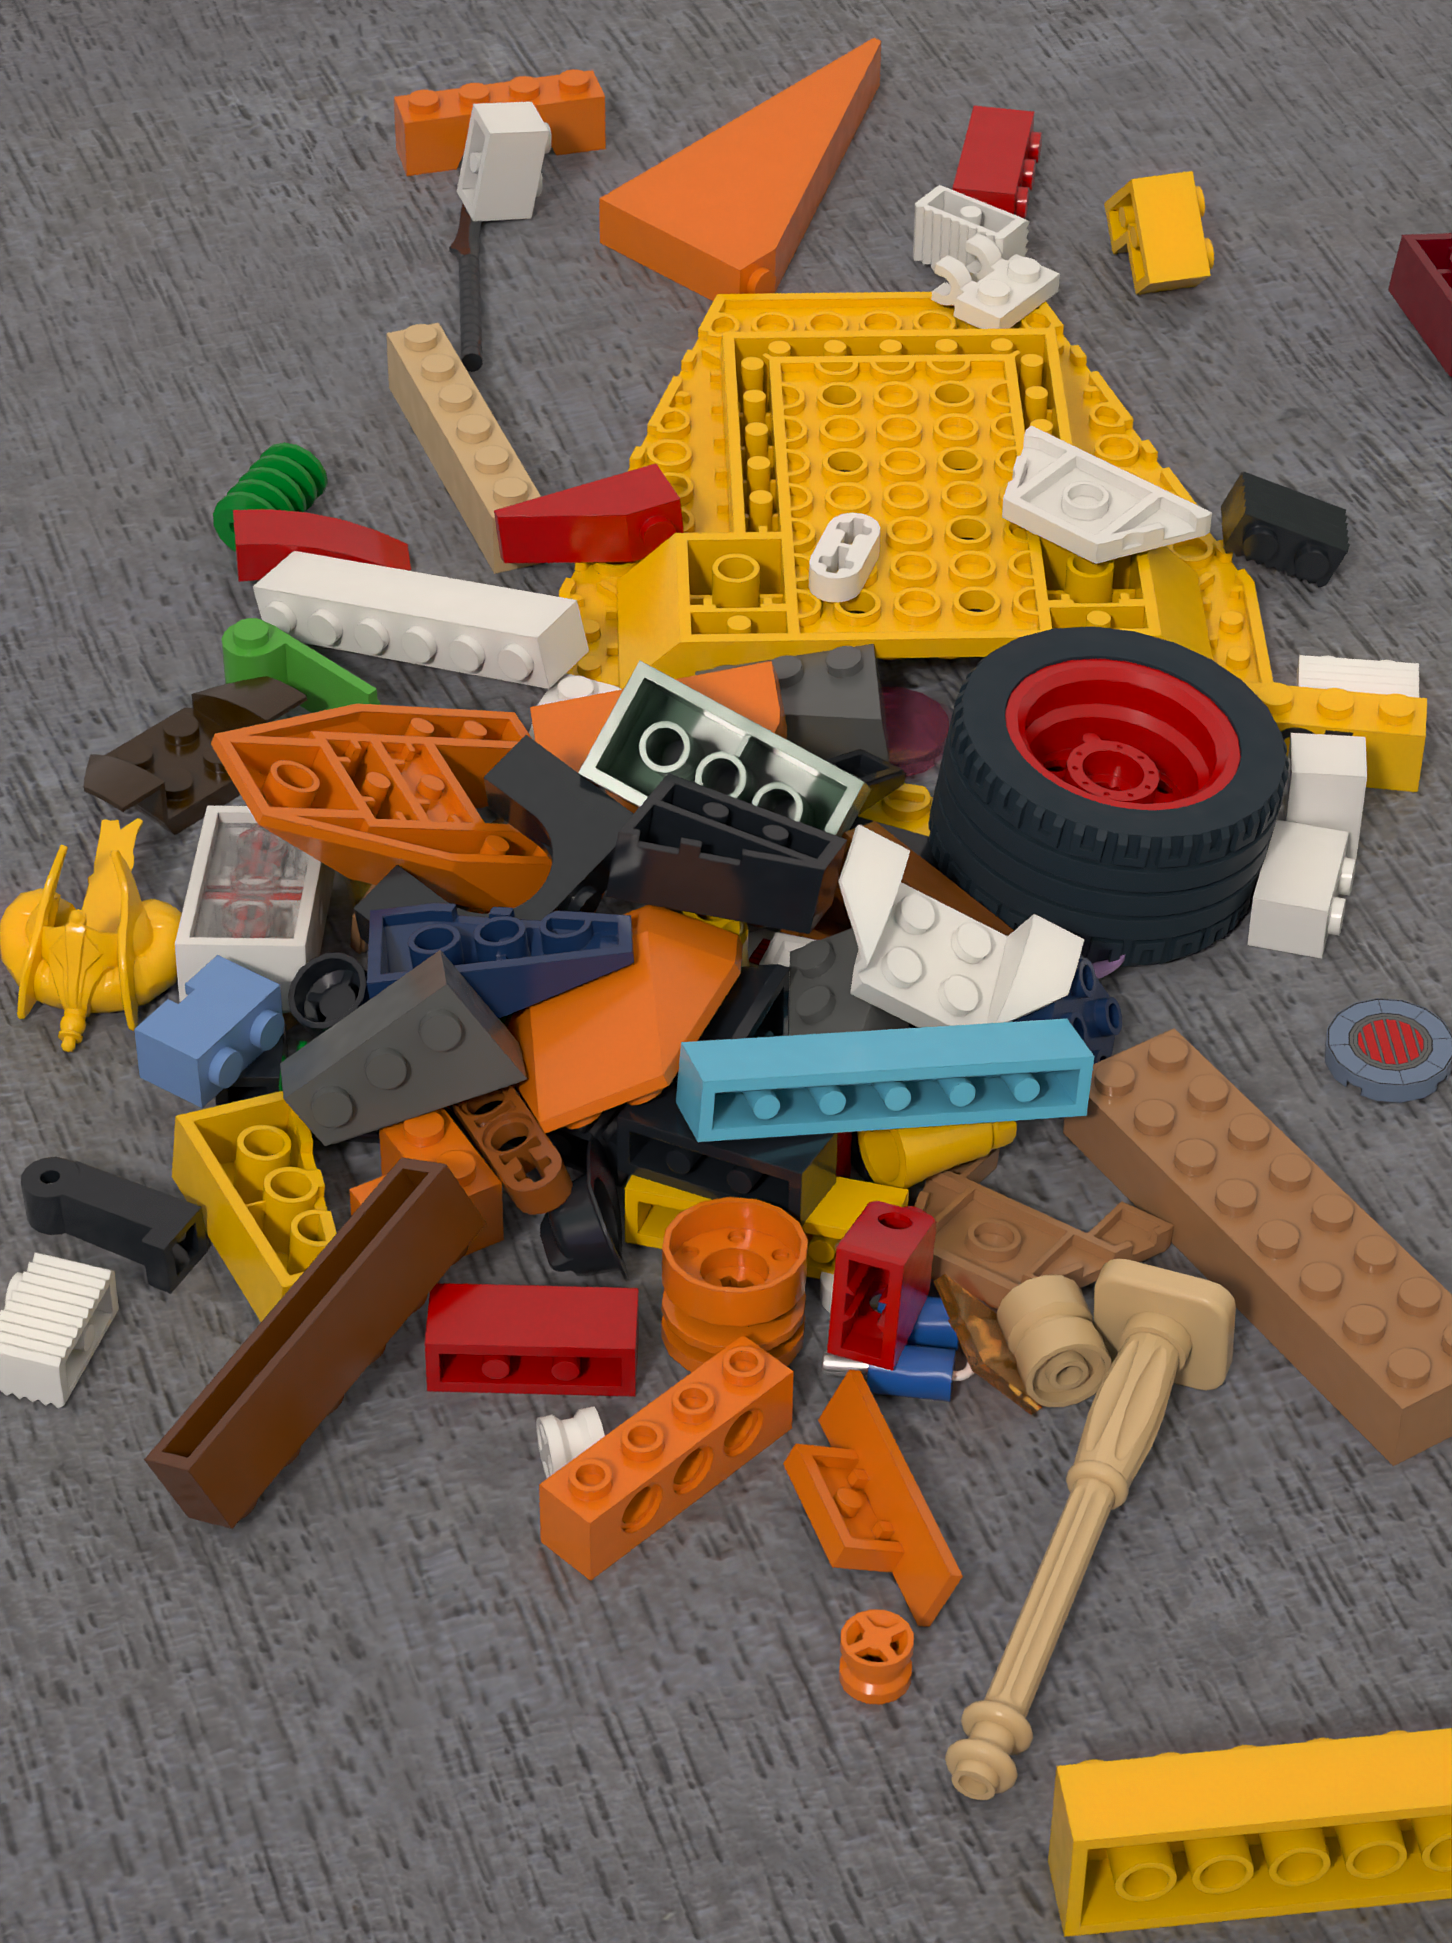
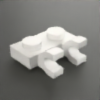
[931,233,1060,329]

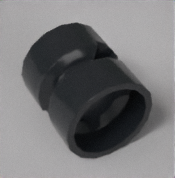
[288,953,370,1038]

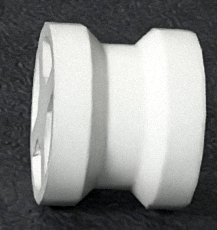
[536,1406,605,1479]

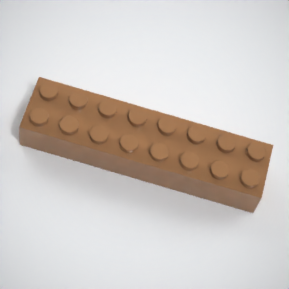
[1063,1028,1452,1466]

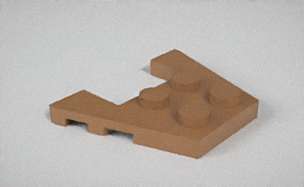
[914,1148,1174,1309]

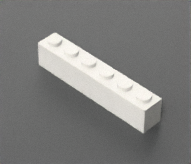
[253,551,589,689]

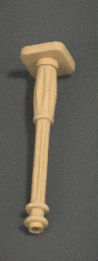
[945,1258,1236,1800]

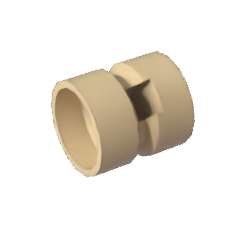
[997,1275,1112,1407]

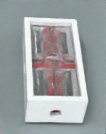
[175,806,335,1013]

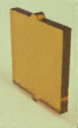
[934,1274,1042,1415]

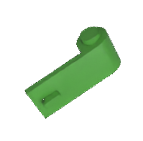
[221,618,381,713]

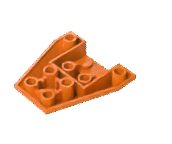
[504,905,743,1133]

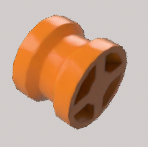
[839,1609,914,1705]

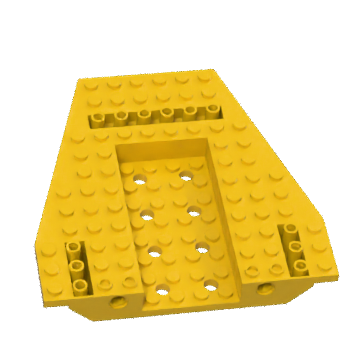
[559,292,1273,689]

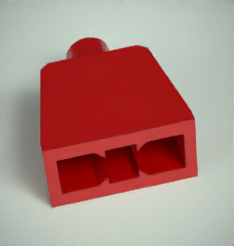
[827,1201,937,1371]

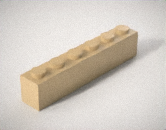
[386,322,541,574]

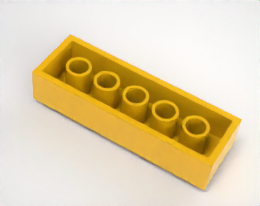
[1048,1728,1452,1937]

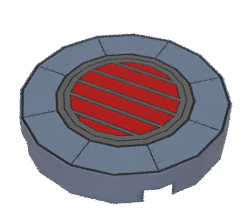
[1325,998,1452,1103]

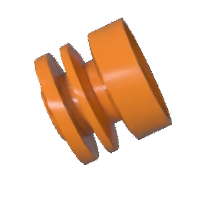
[661,1197,808,1372]

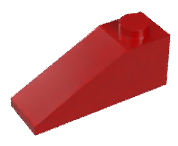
[494,463,684,563]

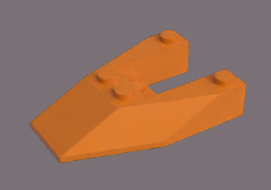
[211,704,605,913]

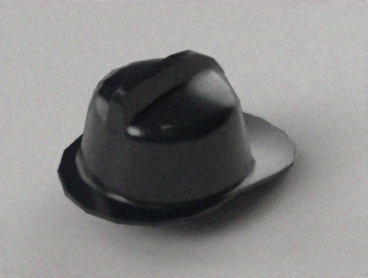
[540,1137,629,1281]

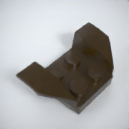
[83,676,307,835]

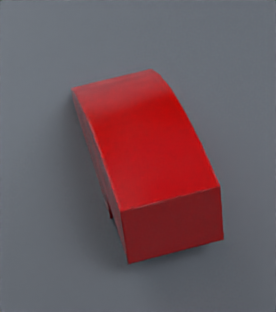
[233,509,411,582]

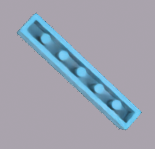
[676,1019,1094,1142]

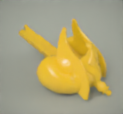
[0,818,182,1053]

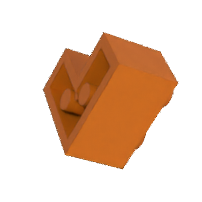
[349,1108,504,1256]

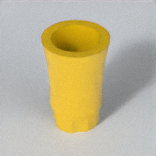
[857,1121,1017,1189]

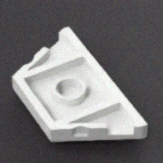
[1002,426,1212,564]

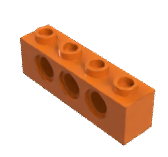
[539,1335,794,1581]

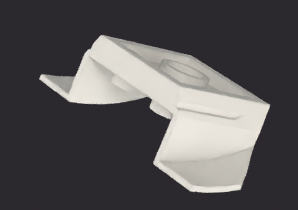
[838,825,1084,1028]

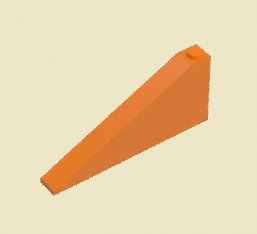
[599,38,881,301]

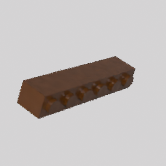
[144,1157,486,1529]

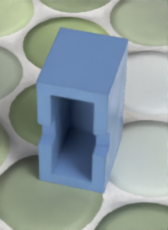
[134,955,284,1108]

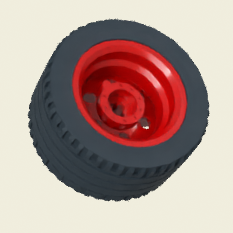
[928,627,1289,967]

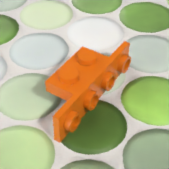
[783,1370,963,1627]

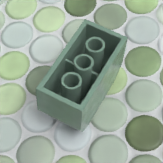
[578,660,871,837]

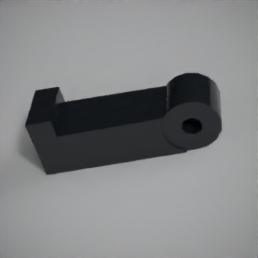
[21,1157,208,1294]

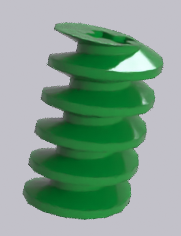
[213,442,328,552]

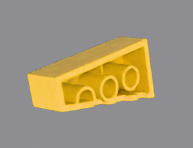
[172,1091,337,1322]

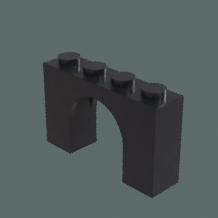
[354,735,633,945]

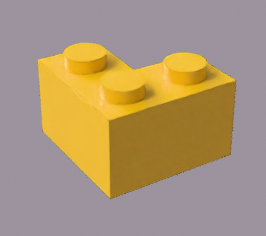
[1104,171,1214,295]

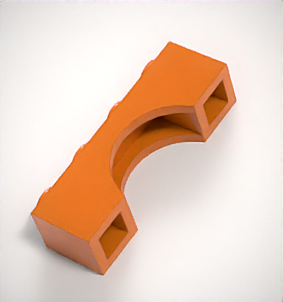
[394,69,606,176]

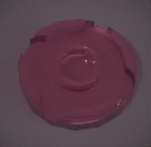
[882,687,949,777]

